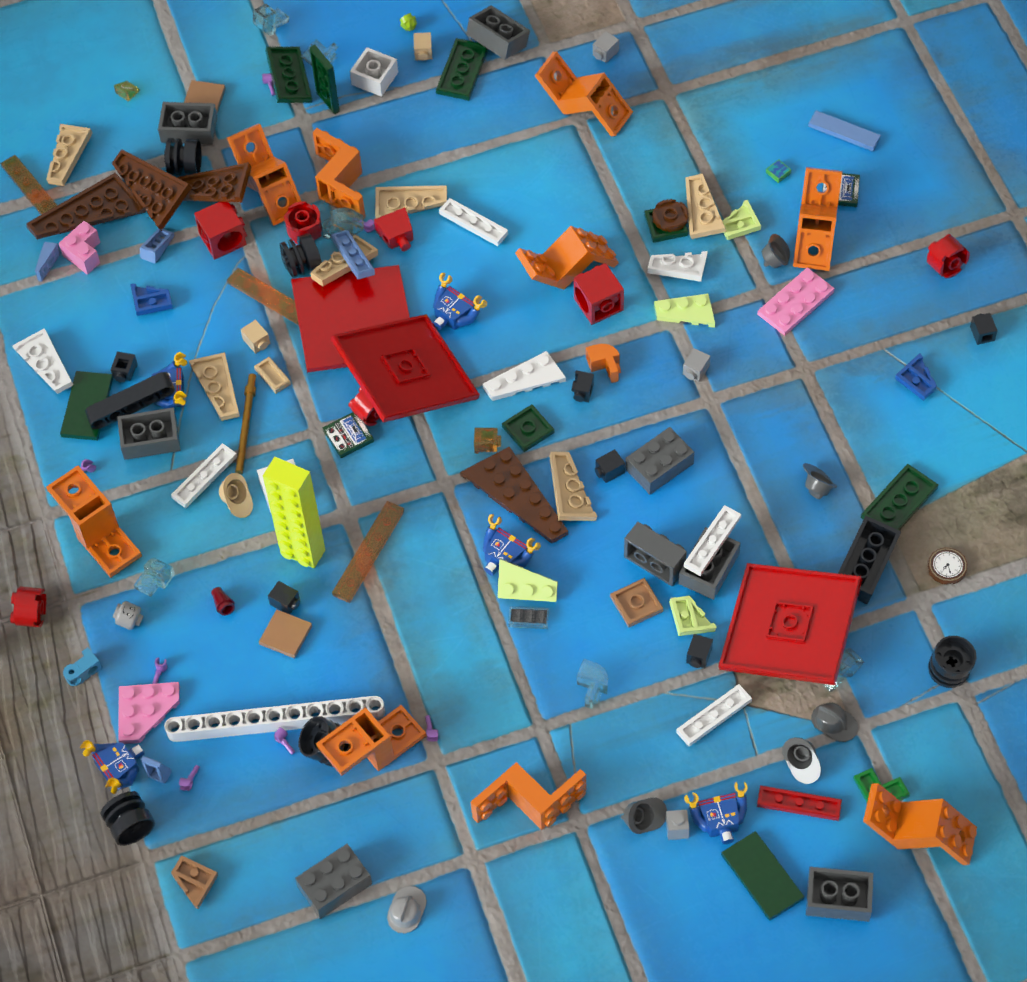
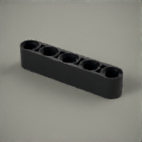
[85,372,175,430]

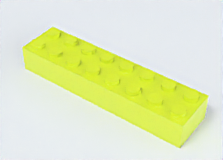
[263,457,325,568]

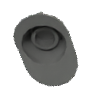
[762,234,790,268]
[803,463,837,499]
[811,703,858,742]
[782,737,821,784]
[621,798,667,834]

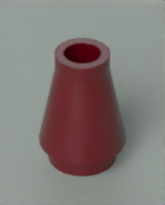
[211,587,235,616]

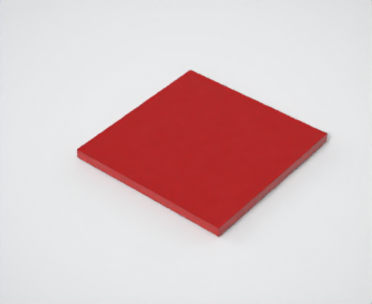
[291,265,410,372]
[331,314,480,423]
[718,563,862,685]

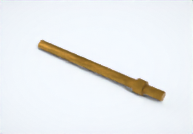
[235,373,256,474]

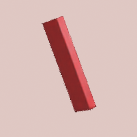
[757,785,842,821]

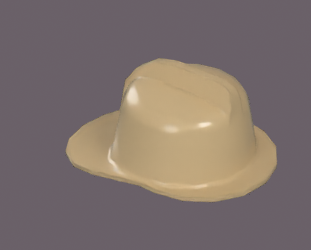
[219,473,253,518]

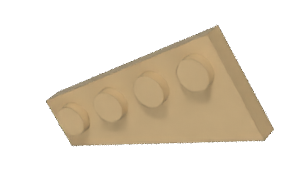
[46,124,93,186]
[685,174,727,239]
[375,185,447,219]
[311,234,378,286]
[188,352,240,421]
[549,452,597,521]

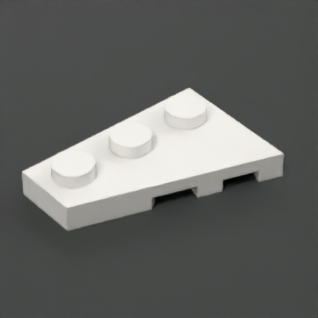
[647,251,708,282]

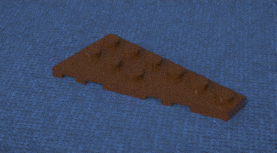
[112,149,192,231]
[177,162,252,202]
[26,173,147,239]
[460,446,568,543]

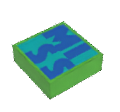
[766,159,791,183]

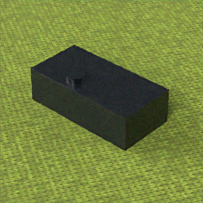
[838,515,901,605]

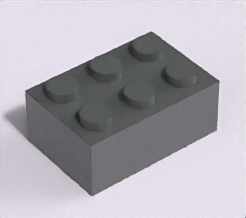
[466,5,530,59]
[158,102,217,144]
[117,407,181,460]
[625,427,694,495]
[624,522,687,586]
[679,527,741,600]
[295,844,372,919]
[806,867,873,922]

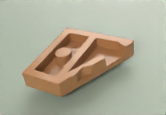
[171,855,218,909]

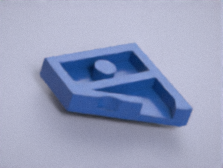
[130,283,173,316]
[895,353,937,401]

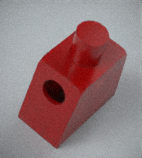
[374,207,413,251]

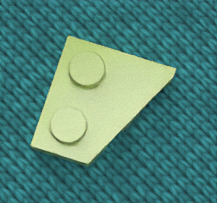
[722,200,761,240]
[669,596,717,636]

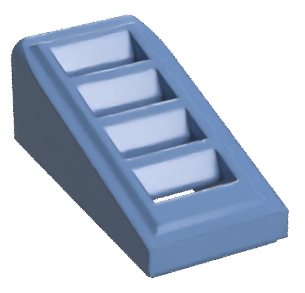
[140,228,174,263]
[35,242,61,282]
[141,756,172,783]

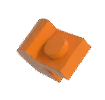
[586,344,621,383]

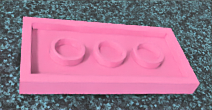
[757,267,835,336]

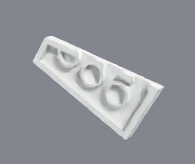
[12,328,73,394]
[483,351,566,401]

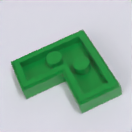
[853,768,910,802]

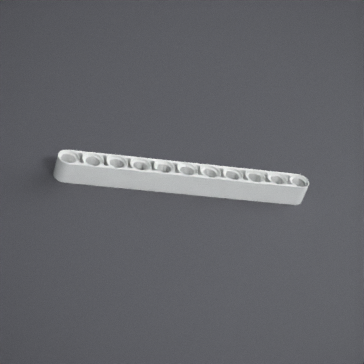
[164,696,385,742]

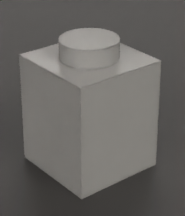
[593,31,619,63]
[683,348,711,382]
[666,810,689,840]

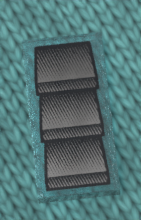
[508,606,549,629]

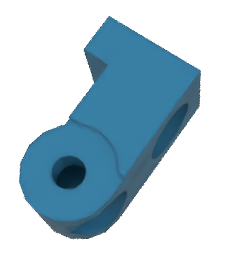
[63,647,102,686]

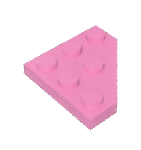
[118,682,180,744]

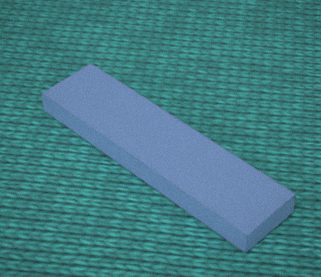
[808,110,881,151]
[331,230,375,280]

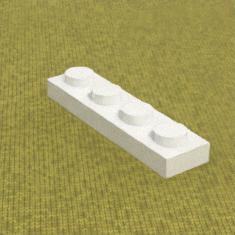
[439,198,508,246]
[171,443,237,508]
[684,505,741,576]
[676,684,752,747]

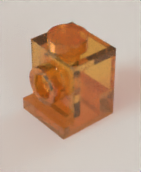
[474,428,502,454]

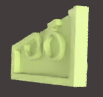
[654,294,715,328]
[498,558,558,602]

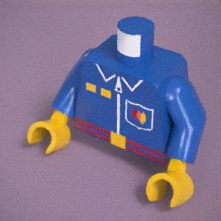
[433,272,487,330]
[152,352,187,409]
[483,514,541,576]
[80,740,145,794]
[684,782,748,845]

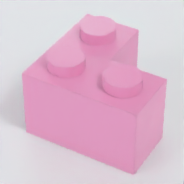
[59,221,101,274]

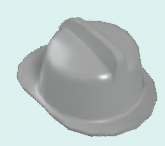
[387,886,427,934]

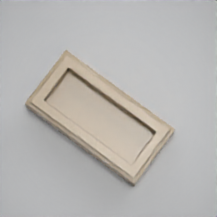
[254,357,291,394]

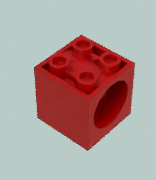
[194,202,247,260]
[574,263,624,325]

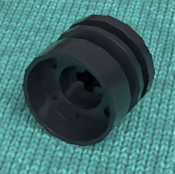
[164,138,202,175]
[279,233,322,279]
[928,636,977,688]
[299,716,351,767]
[100,791,155,846]

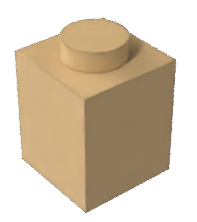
[414,32,432,60]
[240,320,270,354]

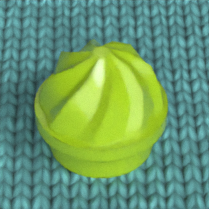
[400,13,417,31]

